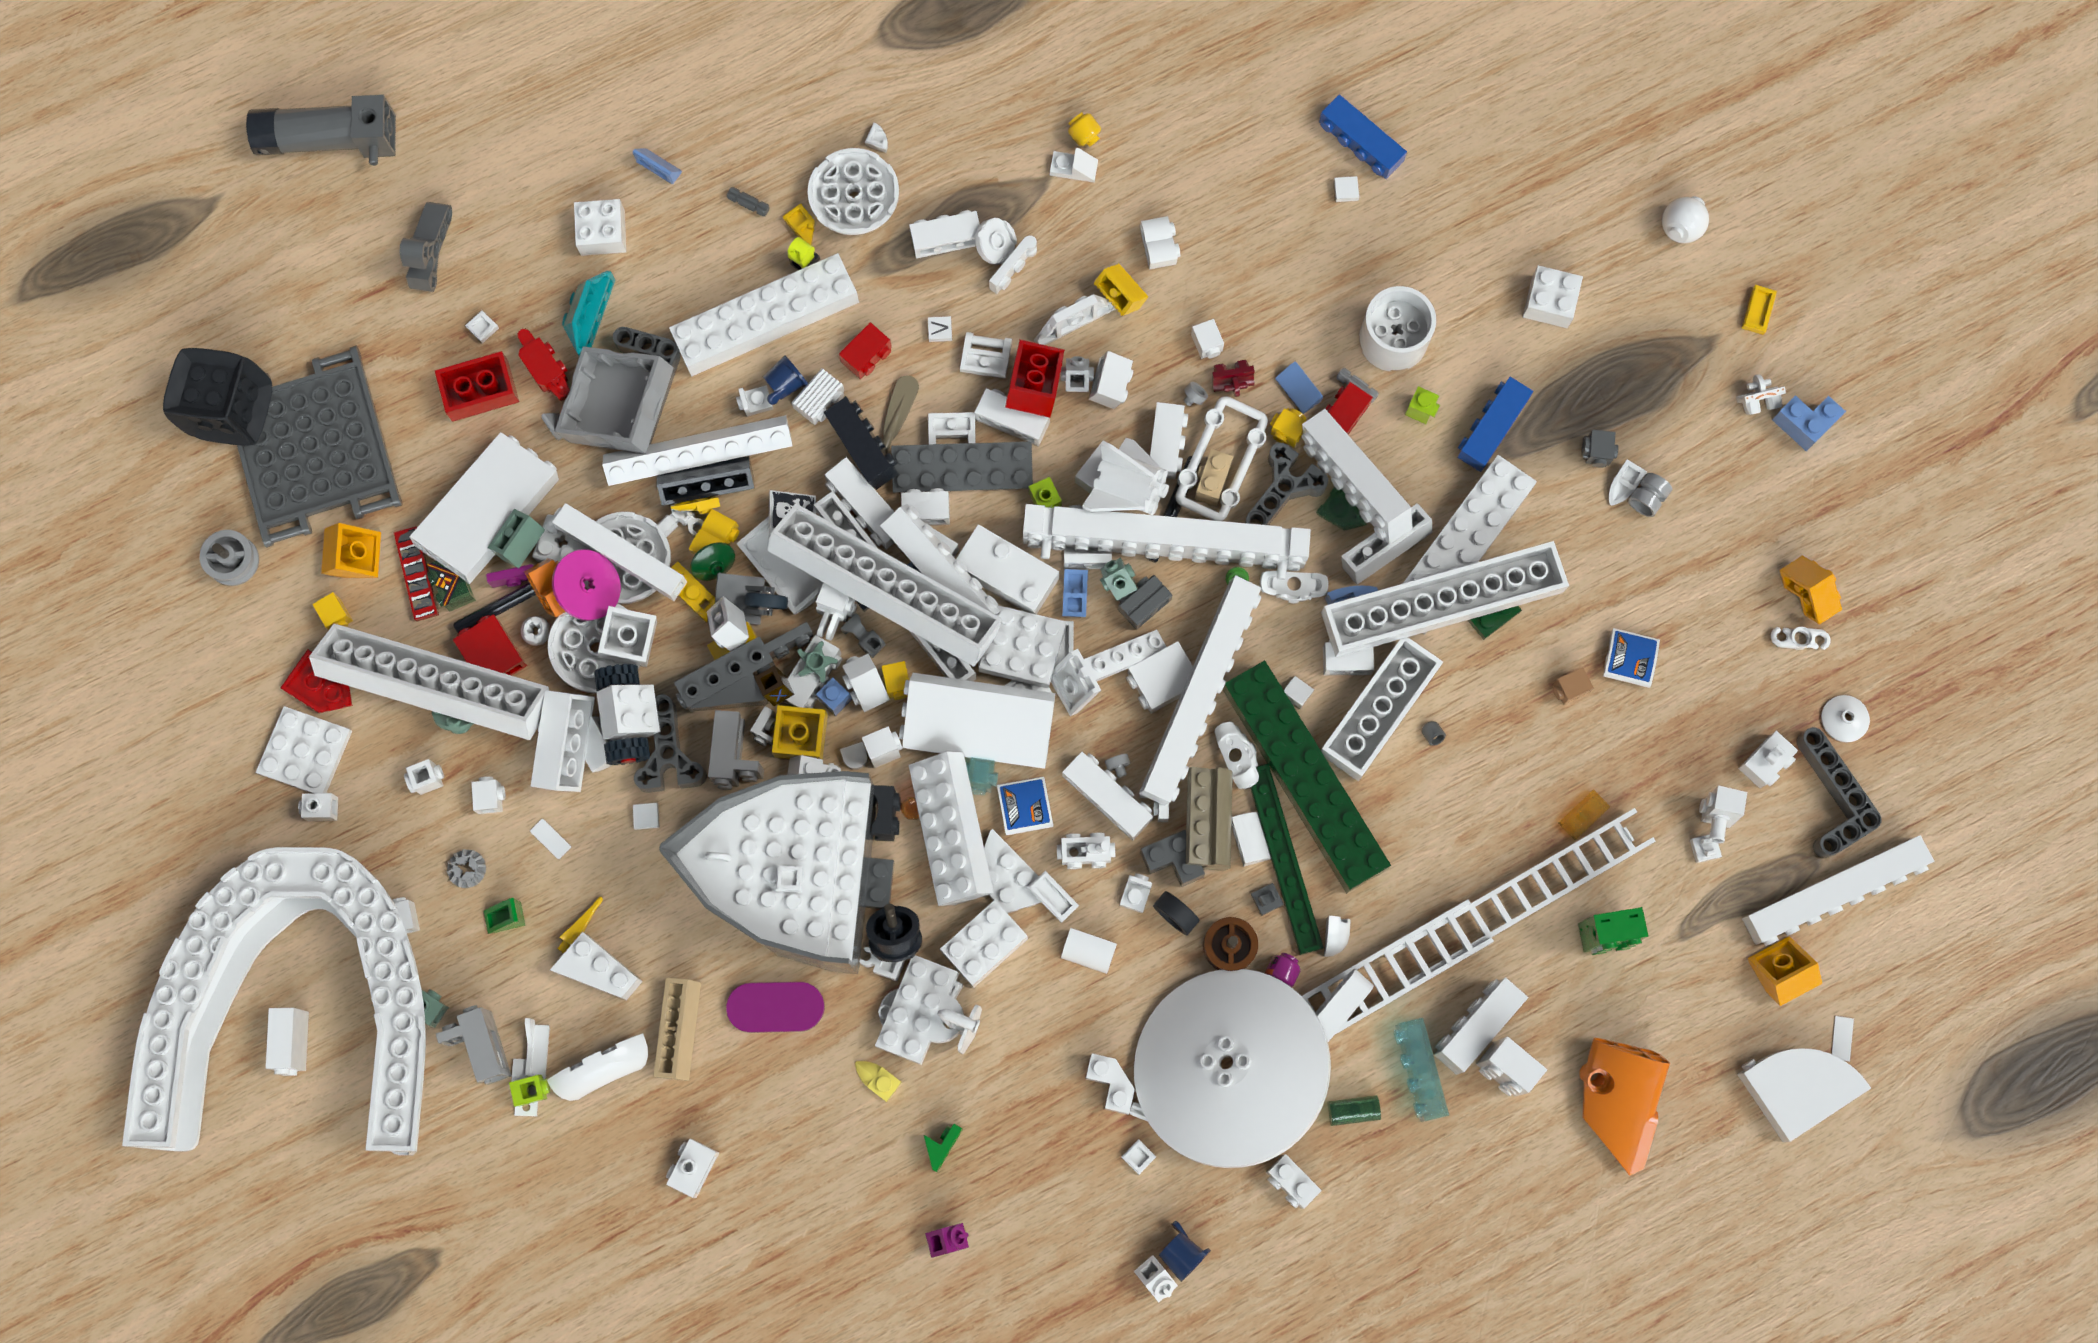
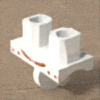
[1736,374,1786,415]

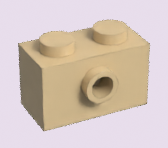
[1195,449,1233,507]

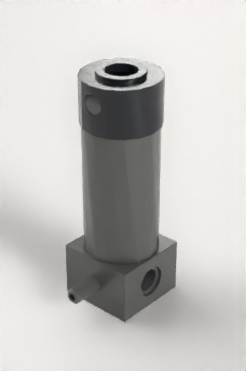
[246,94,396,166]

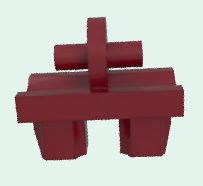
[1212,360,1255,397]

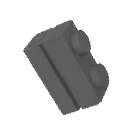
[1118,575,1173,630]

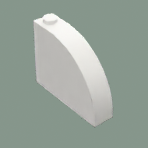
[1737,1049,1871,1142]

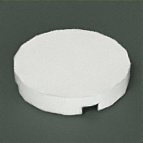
[975,218,1017,265]

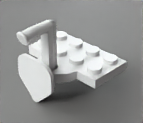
[875,955,982,1065]

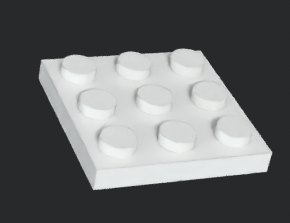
[979,605,1067,688]
[255,706,352,793]

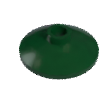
[690,542,735,581]

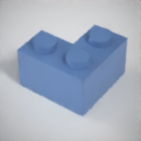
[1772,395,1846,451]

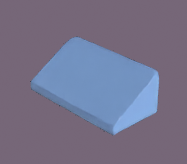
[633,148,682,184]
[1275,361,1323,414]

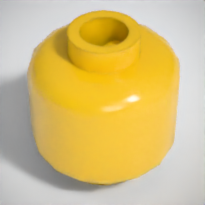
[1068,112,1101,147]

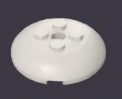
[808,148,899,235]
[577,512,671,604]
[548,603,640,693]

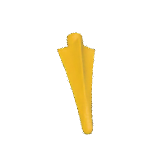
[557,897,603,954]

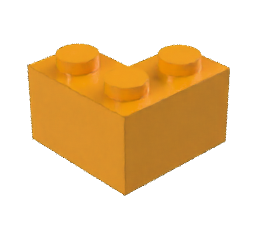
[1780,555,1842,625]

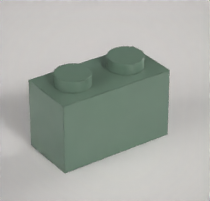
[488,509,545,568]

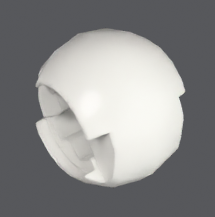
[521,616,551,646]

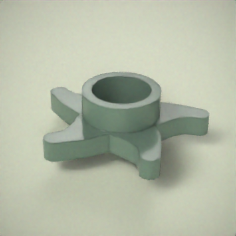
[798,641,838,683]

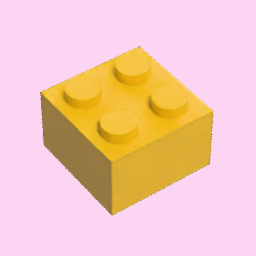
[772,705,828,760]

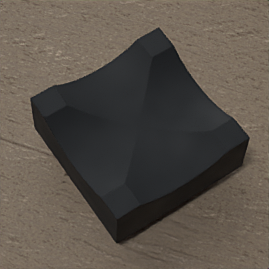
[872,785,901,841]

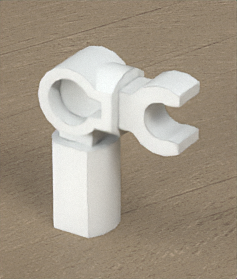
[651,503,704,537]

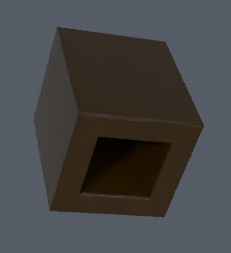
[754,665,795,706]

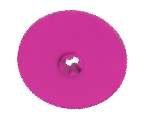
[552,550,621,621]

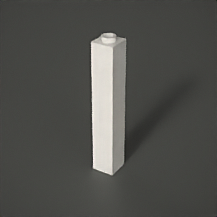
[552,503,687,601]

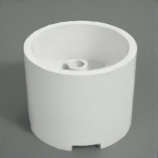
[1359,286,1436,371]

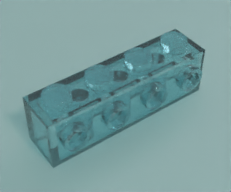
[1394,1018,1449,1122]

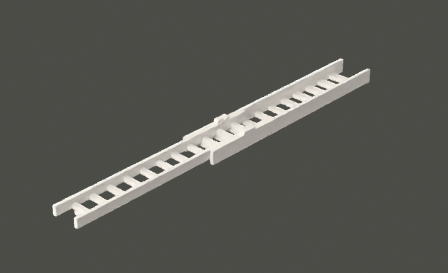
[1302,808,1656,1034]

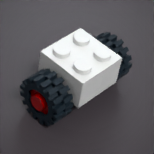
[594,664,660,765]

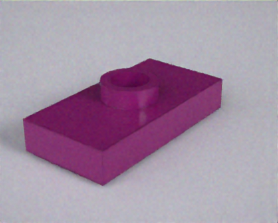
[486,564,533,588]

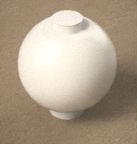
[1662,196,1709,243]

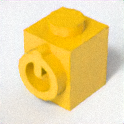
[1270,408,1307,448]

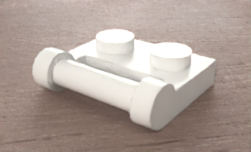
[960,332,1012,379]
[928,412,976,444]

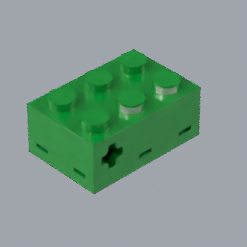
[1578,907,1649,955]

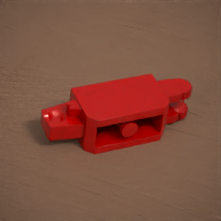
[517,328,570,401]

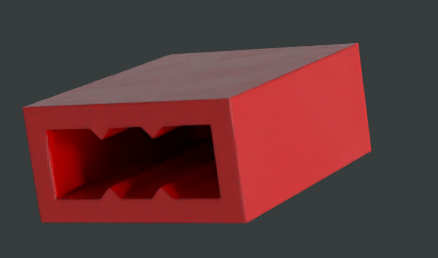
[453,614,527,676]

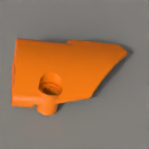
[1579,1038,1670,1176]

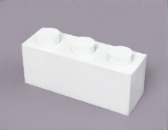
[909,210,980,258]
[975,388,1050,447]
[1150,402,1188,479]
[783,635,842,708]

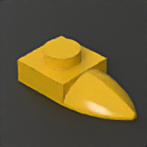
[670,496,720,514]

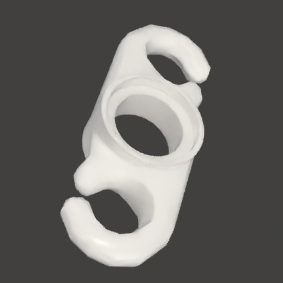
[1771,627,1830,650]

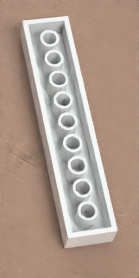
[767,503,1002,667]
[1321,541,1569,657]
[309,624,549,740]

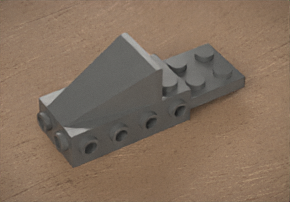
[674,622,813,712]

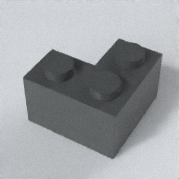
[1140,829,1205,887]

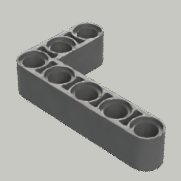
[613,327,681,445]
[1796,727,1882,858]

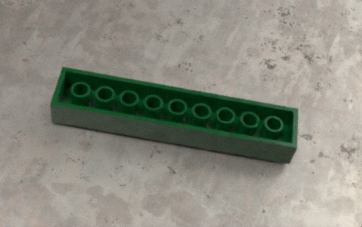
[1222,660,1391,894]

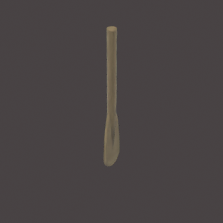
[854,376,919,519]

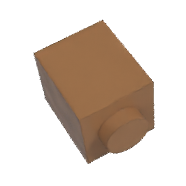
[1553,667,1594,705]

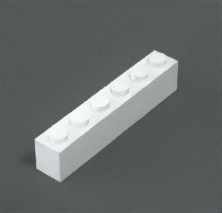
[880,504,1000,615]

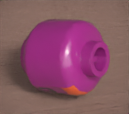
[1265,953,1301,988]

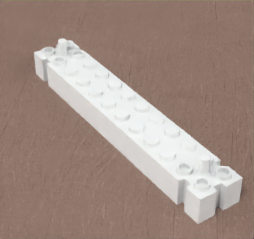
[1023,504,1311,580]

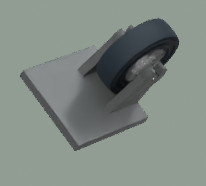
[714,573,788,625]

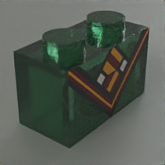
[427,561,476,612]

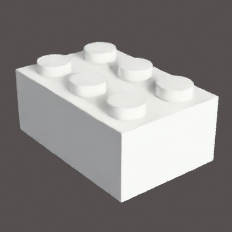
[940,900,1028,988]
[1476,1037,1547,1096]

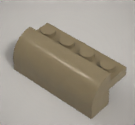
[1186,767,1233,871]

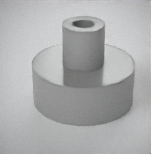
[1184,382,1208,406]
[1105,754,1131,778]

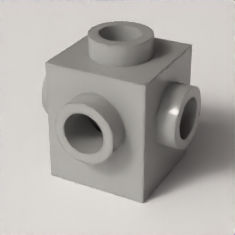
[1061,356,1094,392]

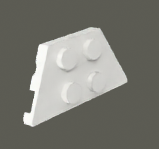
[1034,294,1115,345]
[984,829,1041,914]

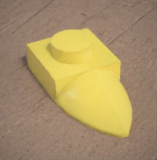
[855,1061,902,1102]

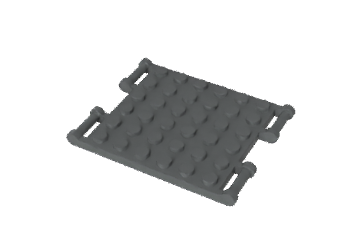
[237,345,403,548]

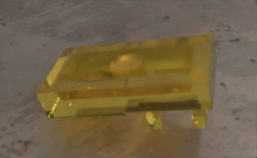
[1558,789,1610,840]

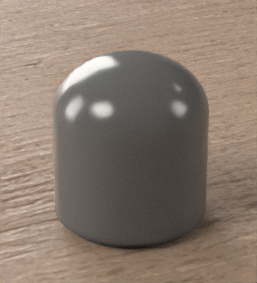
[1422,721,1446,746]

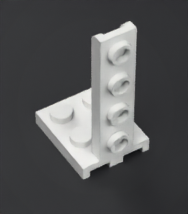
[1051,630,1166,716]

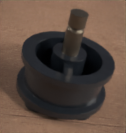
[866,903,922,962]

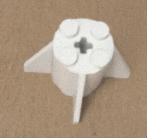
[1083,438,1169,515]

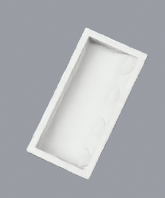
[736,516,824,615]

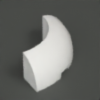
[547,1034,648,1101]

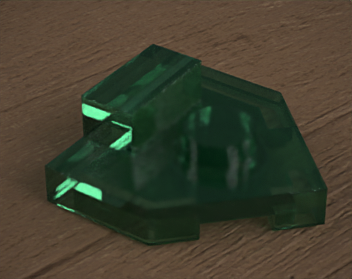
[1316,486,1367,531]

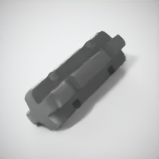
[727,187,770,217]

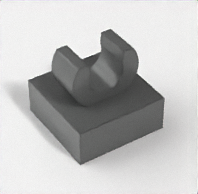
[1251,883,1284,916]

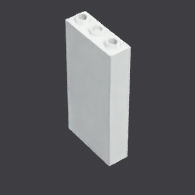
[410,432,559,584]
[899,673,1056,769]

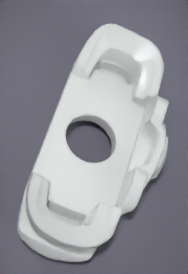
[1260,571,1328,604]
[1215,722,1259,789]

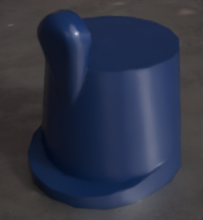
[762,355,808,405]
[1159,1221,1211,1282]

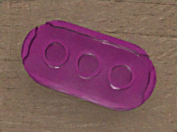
[726,982,825,1033]

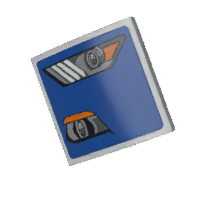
[1603,628,1660,688]
[997,777,1053,835]

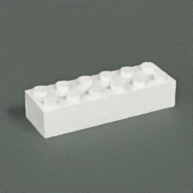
[1302,409,1412,545]
[1321,637,1443,781]
[909,752,993,906]

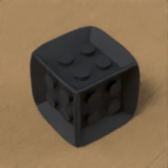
[163,348,272,446]

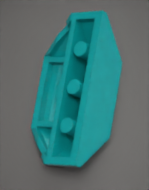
[562,271,616,357]

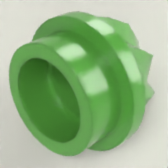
[1225,567,1249,585]

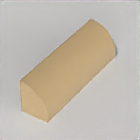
[653,978,701,1081]

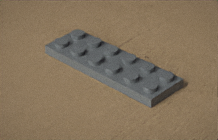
[891,441,1033,493]

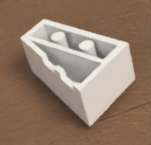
[550,932,643,1000]

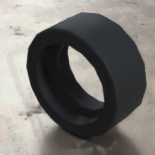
[1153,891,1200,935]

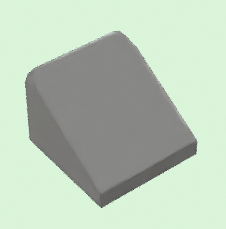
[541,413,562,441]

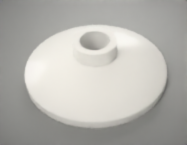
[1821,695,1870,742]

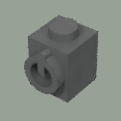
[1581,430,1618,468]

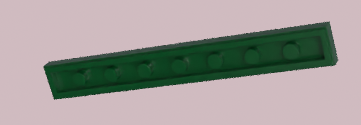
[1250,763,1324,955]

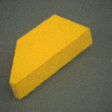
[782,203,815,246]

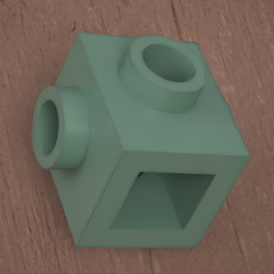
[1100,558,1137,600]
[421,989,450,1028]

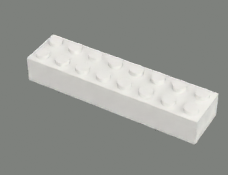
[669,253,859,377]
[1403,455,1537,635]

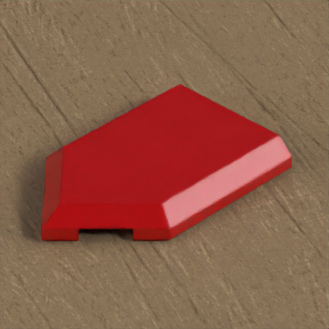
[280,649,353,713]

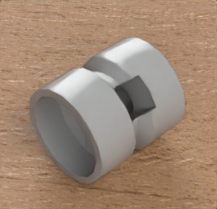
[1628,473,1672,517]

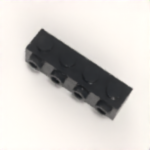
[824,396,899,490]
[657,456,755,506]

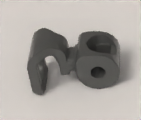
[841,613,886,659]

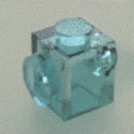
[966,757,998,795]

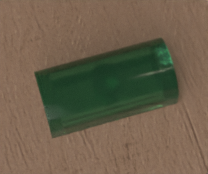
[1327,1095,1381,1126]

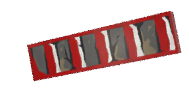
[394,526,439,622]

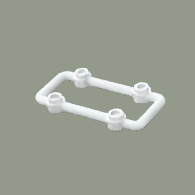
[1176,396,1268,521]

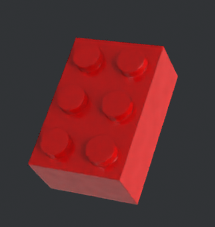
[1005,339,1065,418]
[435,351,520,422]

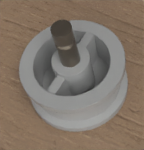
[200,530,259,586]

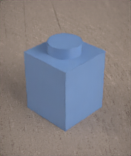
[816,678,852,716]

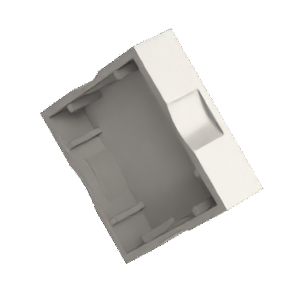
[555,347,673,454]

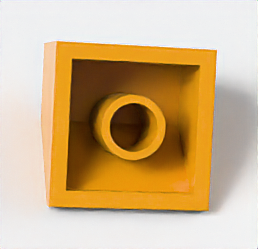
[321,523,381,578]
[1748,936,1822,1006]

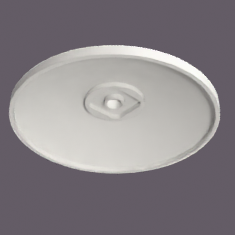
[1134,969,1331,1168]

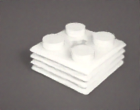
[532,514,582,562]

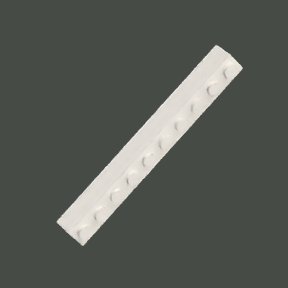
[814,491,976,681]
[1139,576,1261,806]

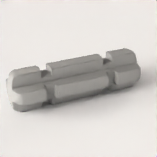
[1337,368,1379,403]

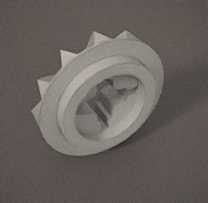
[446,849,486,888]

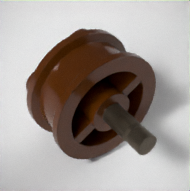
[1203,917,1258,971]

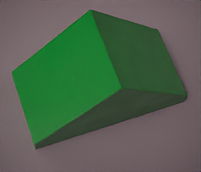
[484,898,526,934]

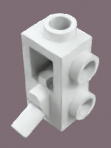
[1057,833,1115,869]

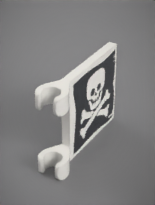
[768,490,816,545]

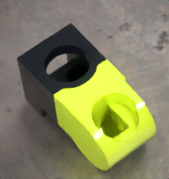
[787,237,820,271]

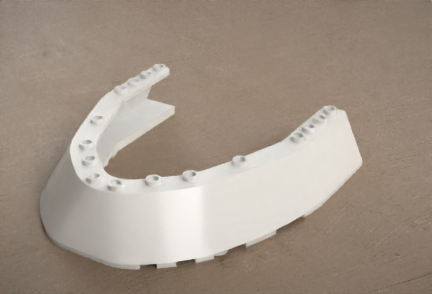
[122,847,426,1156]

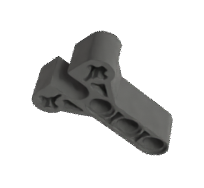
[400,202,452,292]
[1245,443,1328,525]
[634,694,707,793]

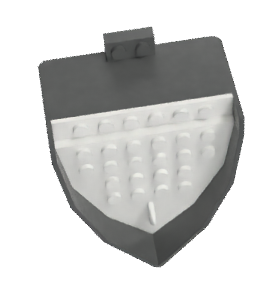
[659,771,895,974]

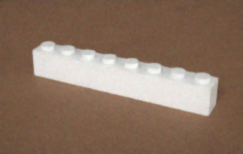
[603,415,792,486]
[1742,835,1935,946]

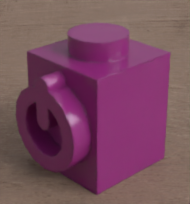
[925,1223,969,1258]

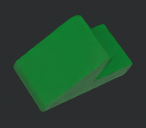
[924,1124,963,1172]

